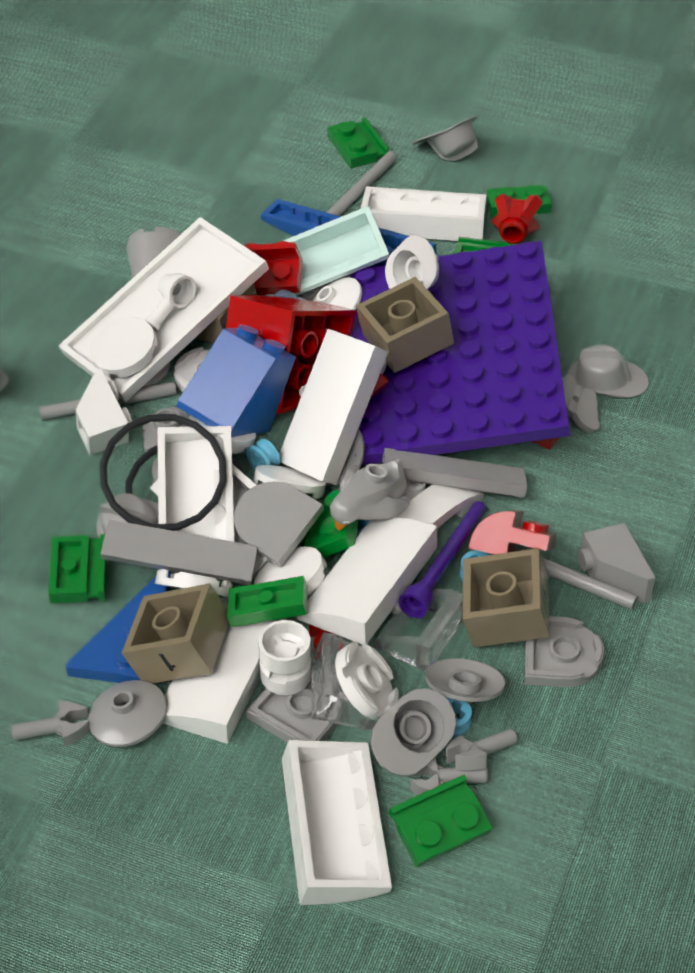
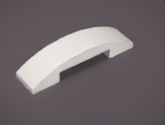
[397,484,484,529]

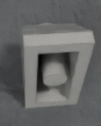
[577,523,656,603]

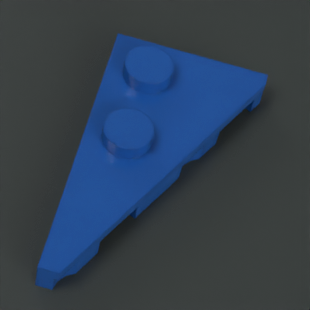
[66,571,171,683]

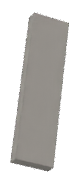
[382,448,528,498]
[100,519,258,585]

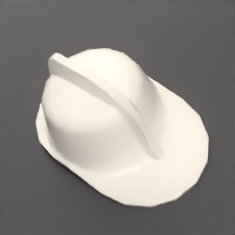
[385,235,439,289]

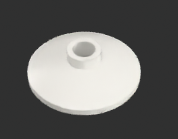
[313,277,362,310]

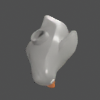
[330,458,410,530]

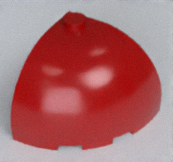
[226,295,357,414]

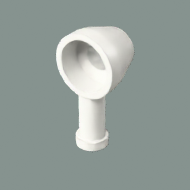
[145,273,196,331]

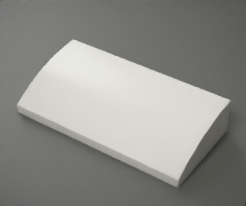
[361,186,486,241]
[279,329,388,485]
[158,426,234,574]
[297,517,437,645]
[162,597,287,744]
[282,740,392,905]

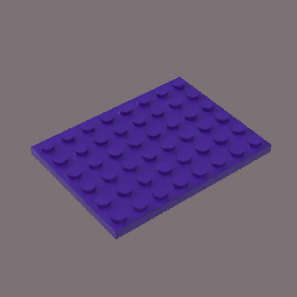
[350,241,570,465]

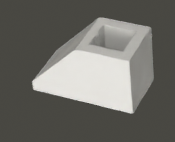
[76,369,132,455]

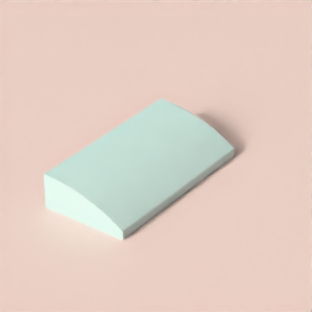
[266,206,390,296]

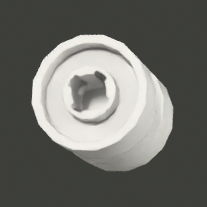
[258,620,312,695]

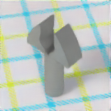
[11,701,90,746]
[446,729,517,771]
[409,756,488,795]

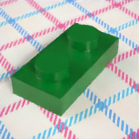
[486,185,552,217]
[227,576,308,627]

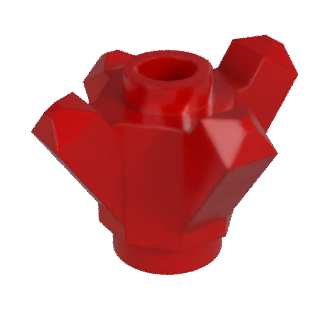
[491,193,543,244]

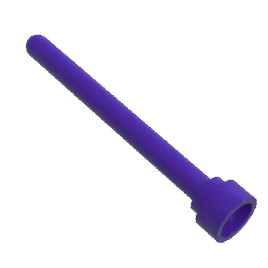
[398,501,486,619]

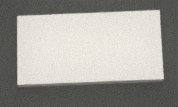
[58,217,269,402]

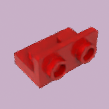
[243,241,303,295]

